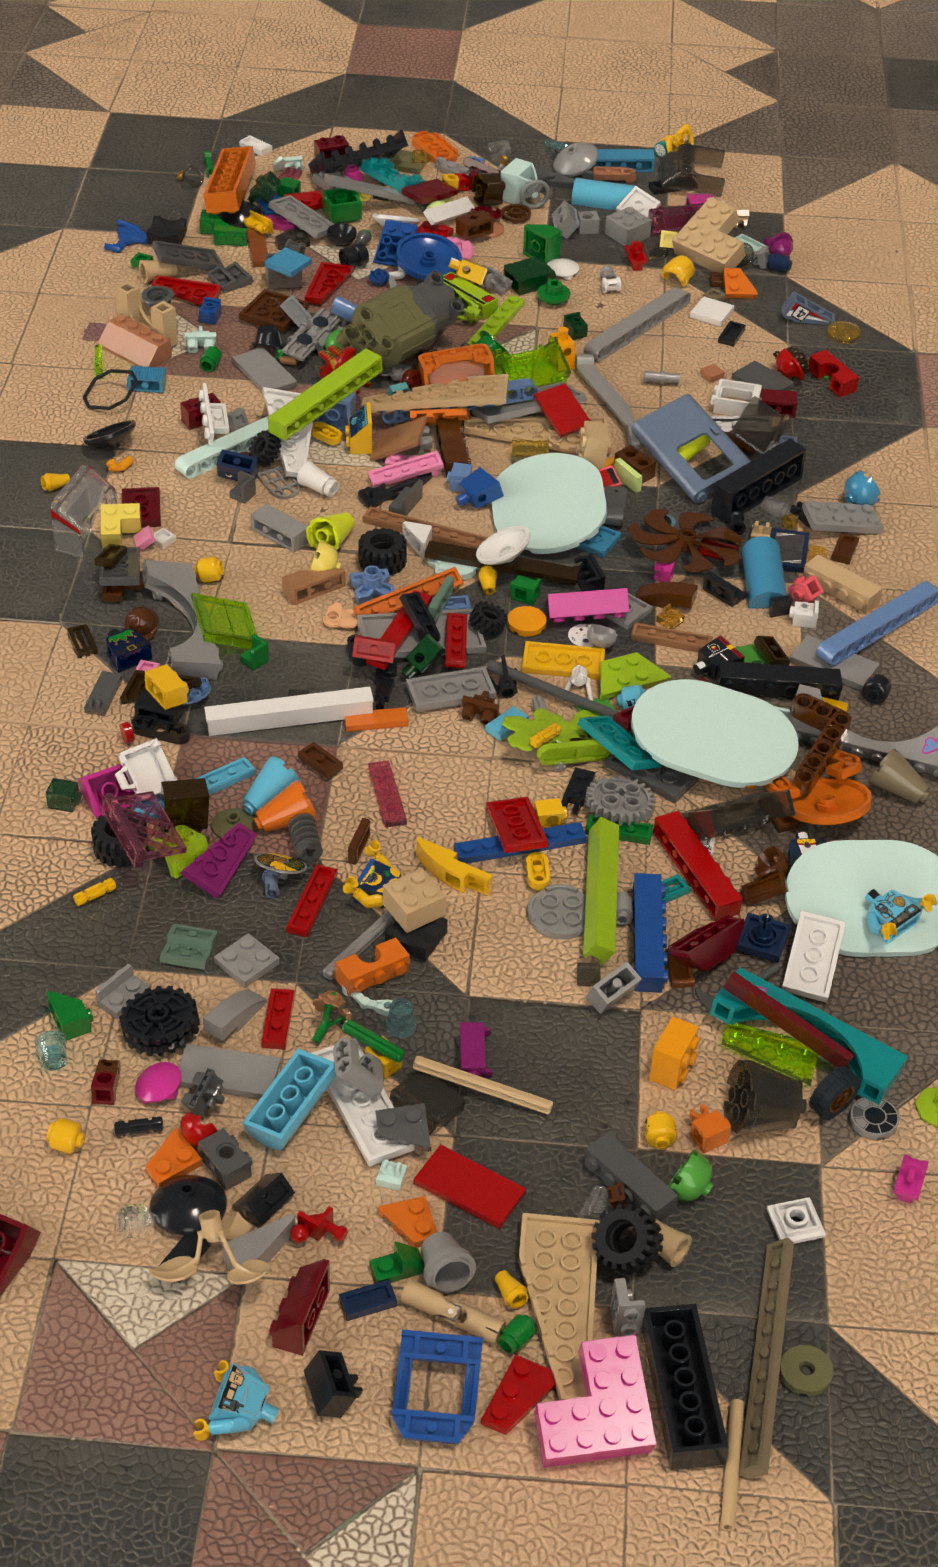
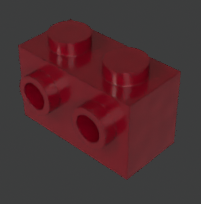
[314,135,349,159]
[180,393,221,430]

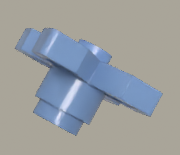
[349,566,395,604]

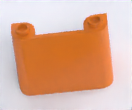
[418,344,495,386]

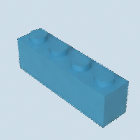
[593,149,655,173]

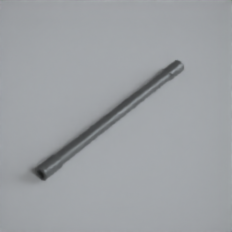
[486,659,619,718]

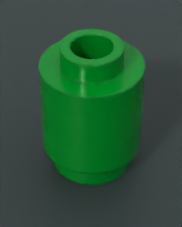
[200,346,222,372]
[497,1314,536,1354]

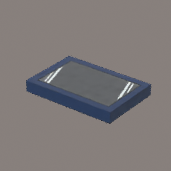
[771,528,810,573]

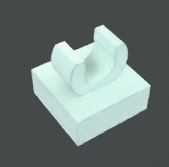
[376,1159,407,1191]

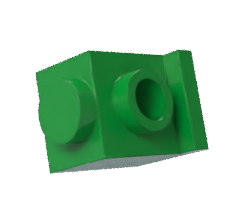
[510,575,541,606]

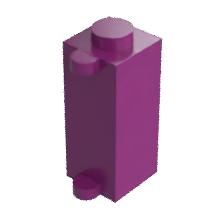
[459,1022,493,1078]

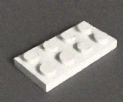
[782,911,846,1003]

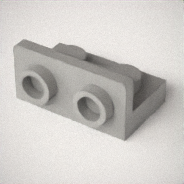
[95,964,151,1020]
[609,1278,646,1336]

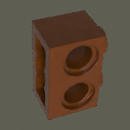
[614,445,656,483]

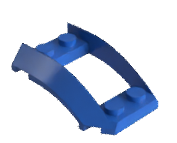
[392,1329,483,1445]

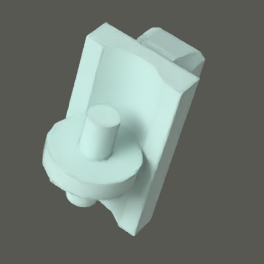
[185,326,217,353]

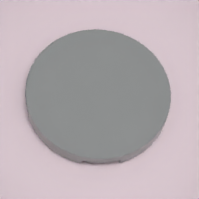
[527,884,586,940]

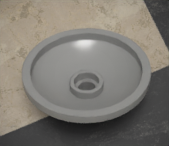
[553,142,598,177]

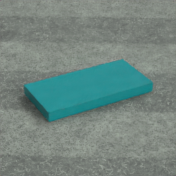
[578,715,662,771]

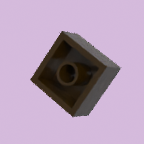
[160,778,209,832]

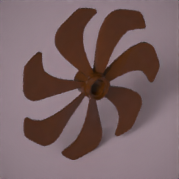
[628,509,742,573]

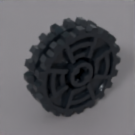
[119,986,200,1056]

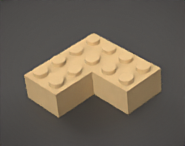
[672,197,746,273]

